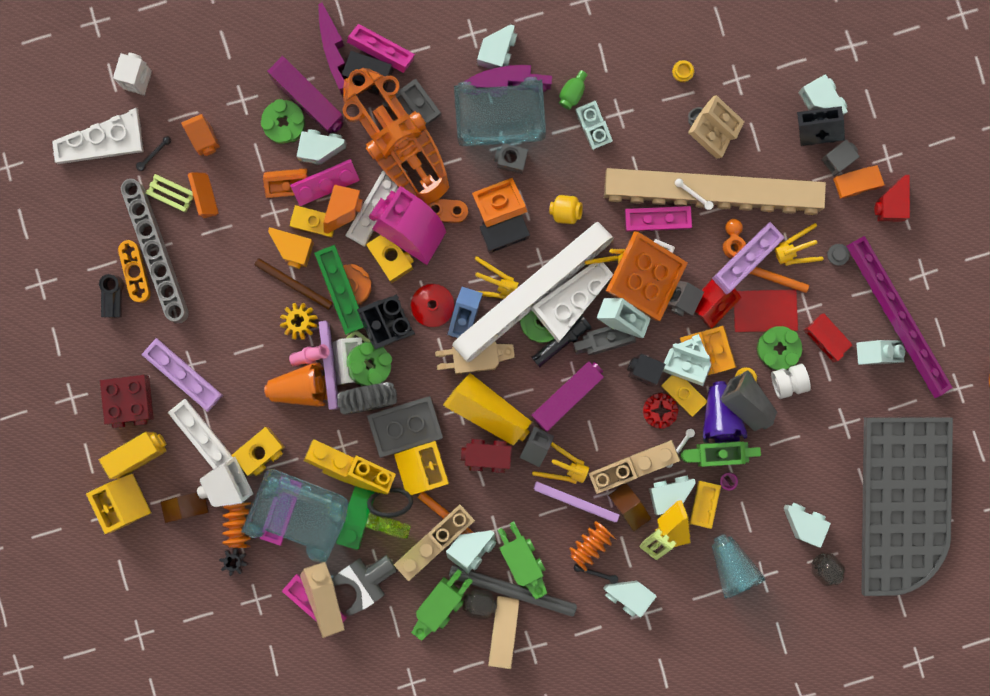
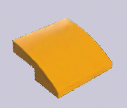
[680,326,736,376]

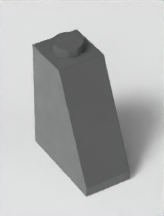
[720,370,777,431]

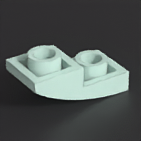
[575,101,613,149]

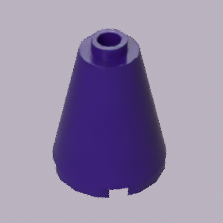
[702,381,747,443]

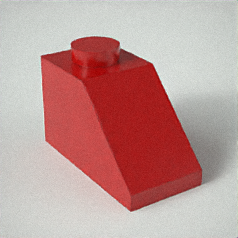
[875,175,910,222]

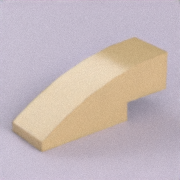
[488,596,519,669]

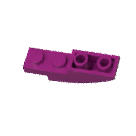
[464,65,552,97]

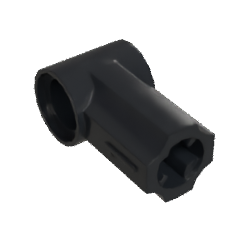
[99,274,124,318]

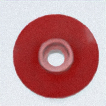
[411,284,454,327]

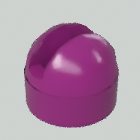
[720,472,738,491]

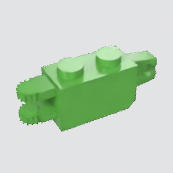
[680,442,761,467]
[497,521,547,599]
[411,569,473,641]

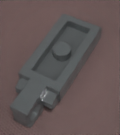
[573,326,636,355]

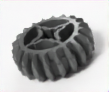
[337,382,397,415]

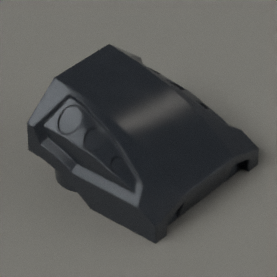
[357,294,415,350]

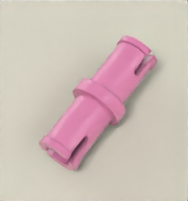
[289,344,329,367]

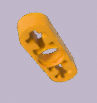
[118,240,151,303]

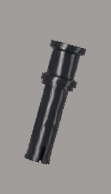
[531,315,592,368]

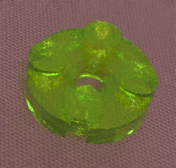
[365,513,411,539]

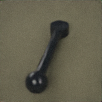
[136,136,171,171]
[574,564,618,584]

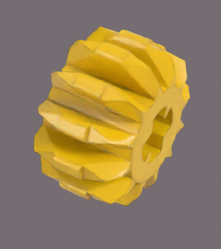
[280,303,318,340]

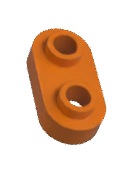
[427,199,468,223]

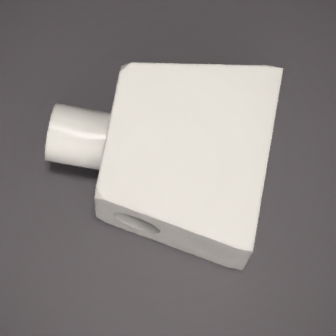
[197,457,253,507]

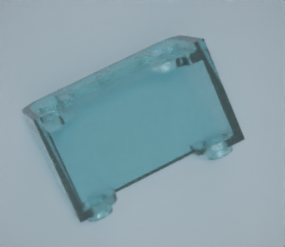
[454,77,546,146]
[241,469,349,564]

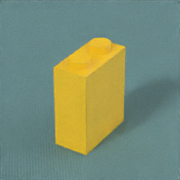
[99,432,167,479]

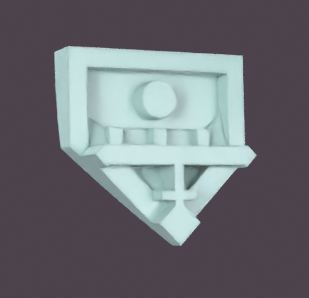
[663,334,711,386]

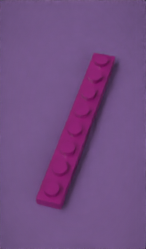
[847,236,953,398]

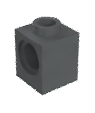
[821,139,860,176]
[494,143,528,174]
[668,281,704,317]
[520,427,554,467]

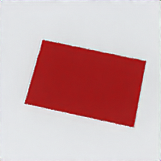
[734,290,798,332]

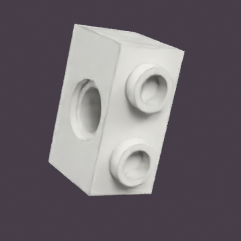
[113,53,152,95]

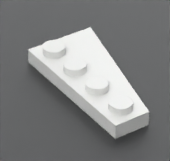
[52,108,144,164]
[531,262,613,343]

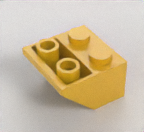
[394,441,449,495]
[86,474,151,534]

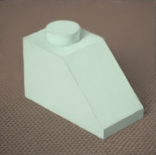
[597,298,651,338]

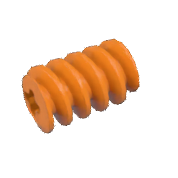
[222,502,251,548]
[569,521,616,571]

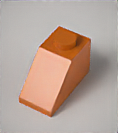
[181,114,220,156]
[323,185,363,234]

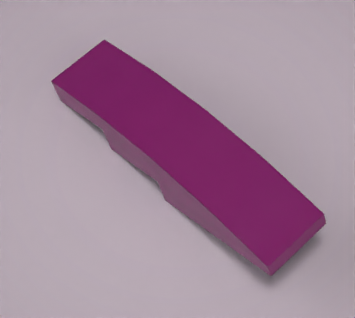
[318,2,345,95]

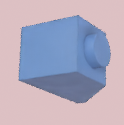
[448,287,483,338]

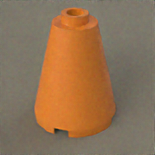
[264,363,328,407]

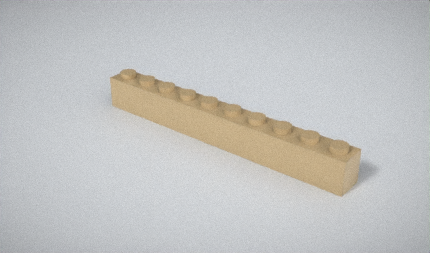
[604,168,826,215]

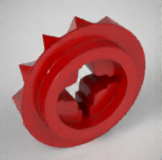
[643,393,679,429]

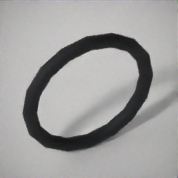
[367,488,413,518]

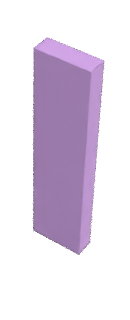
[712,222,785,295]
[319,321,339,410]
[142,338,223,412]
[533,482,619,522]

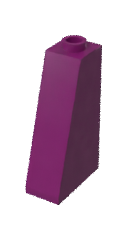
[267,56,344,134]
[530,361,604,432]

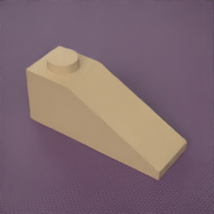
[300,562,344,638]

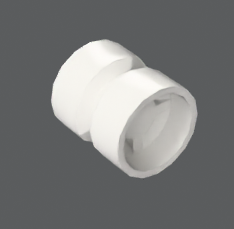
[771,364,811,399]

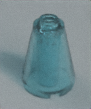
[711,534,766,599]

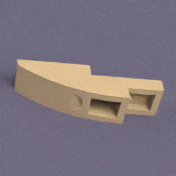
[588,440,680,494]
[394,505,475,581]

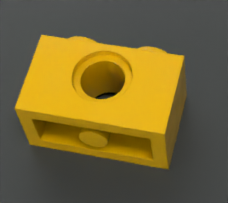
[366,235,414,283]
[231,427,286,476]

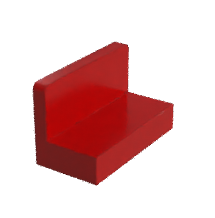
[695,279,741,329]
[803,313,852,362]

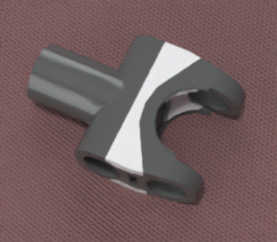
[332,555,397,616]

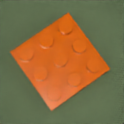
[606,232,688,321]

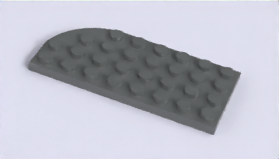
[861,417,953,596]

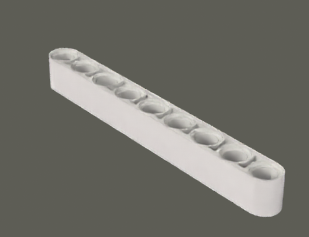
[452,222,614,362]

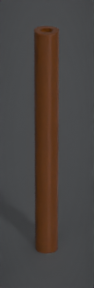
[254,258,333,310]

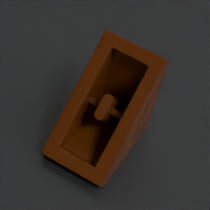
[608,483,651,532]
[160,493,209,523]

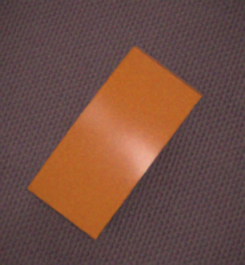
[833,165,885,199]

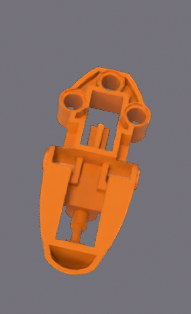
[343,68,449,204]

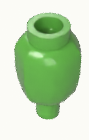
[559,70,587,110]

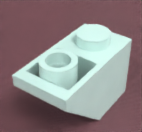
[477,25,517,69]
[799,74,848,116]
[297,129,347,165]
[857,340,905,365]
[649,475,695,515]
[784,503,831,548]
[446,531,496,573]
[604,580,657,618]

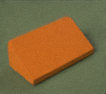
[263,169,308,198]
[188,172,218,218]

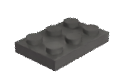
[367,396,443,458]

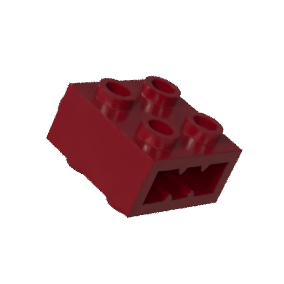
[100,375,154,428]
[461,439,511,473]

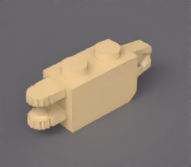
[435,342,514,375]

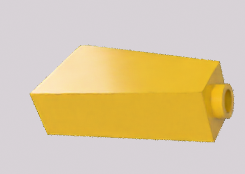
[443,373,532,446]

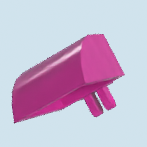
[369,186,446,265]

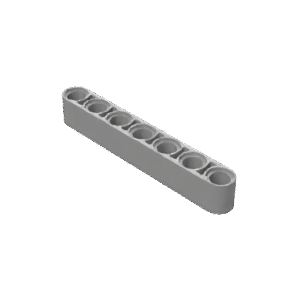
[121,179,189,323]

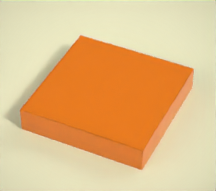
[472,178,527,228]

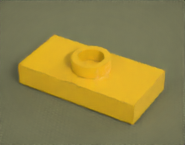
[289,205,334,238]
[661,375,707,417]
[689,481,721,529]

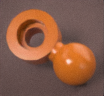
[723,219,746,259]

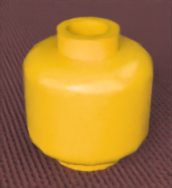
[549,195,583,224]

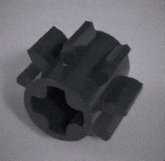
[219,548,248,576]

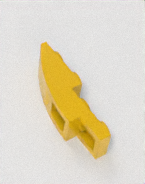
[304,439,396,494]

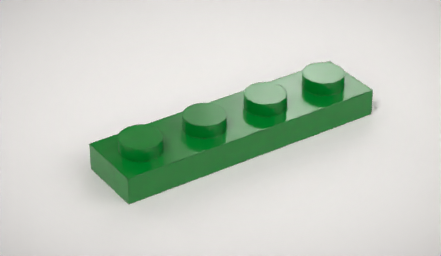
[314,245,364,335]

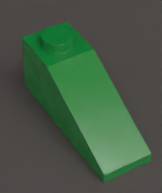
[336,486,375,550]

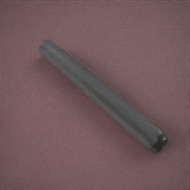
[449,565,577,617]

